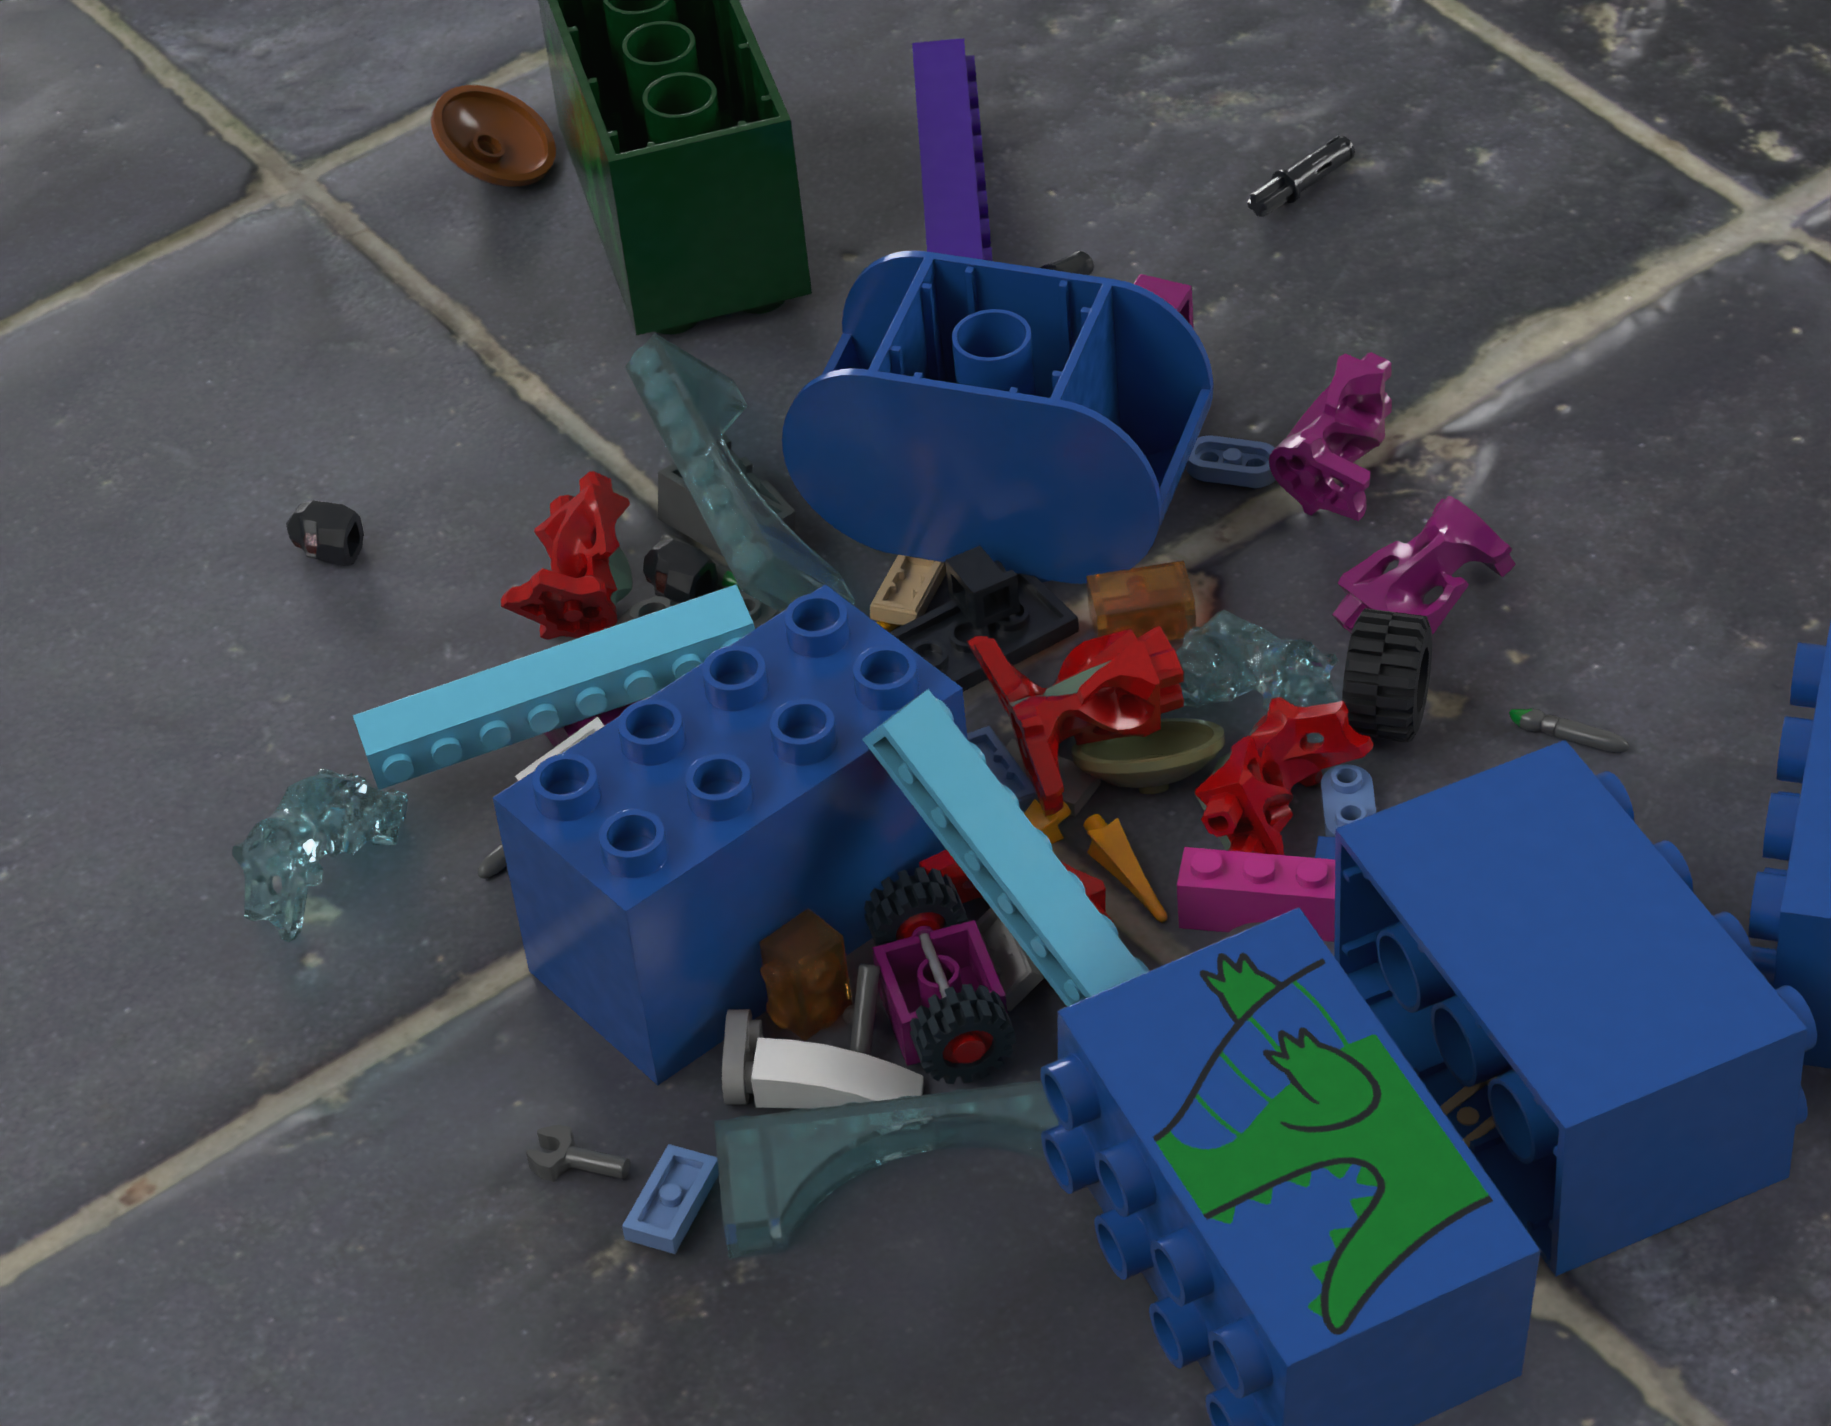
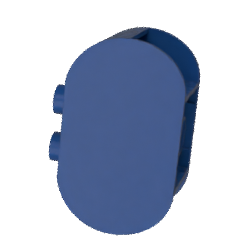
[782,250,1213,584]

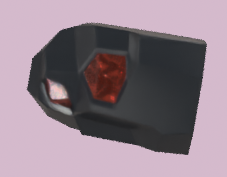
[286,500,364,565]
[643,539,718,603]

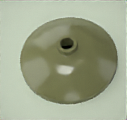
[1071,718,1225,794]

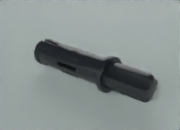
[1247,136,1355,217]

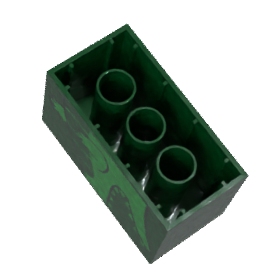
[538,0,812,336]

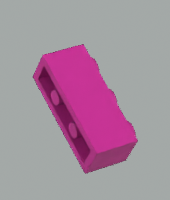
[1177,847,1335,942]

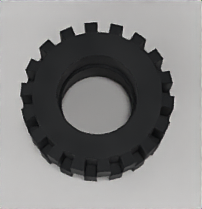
[1342,608,1432,743]

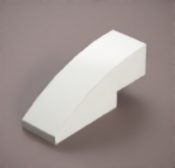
[751,1038,924,1125]

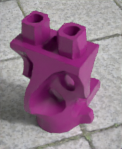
[1269,352,1392,521]
[1332,496,1516,635]

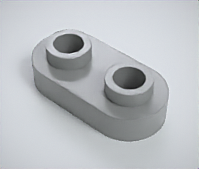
[722,1009,763,1105]

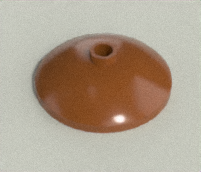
[431,85,556,187]

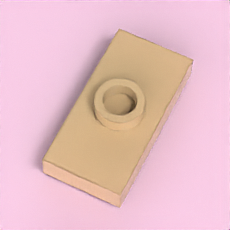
[870,555,947,626]

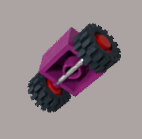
[864,867,1016,1084]

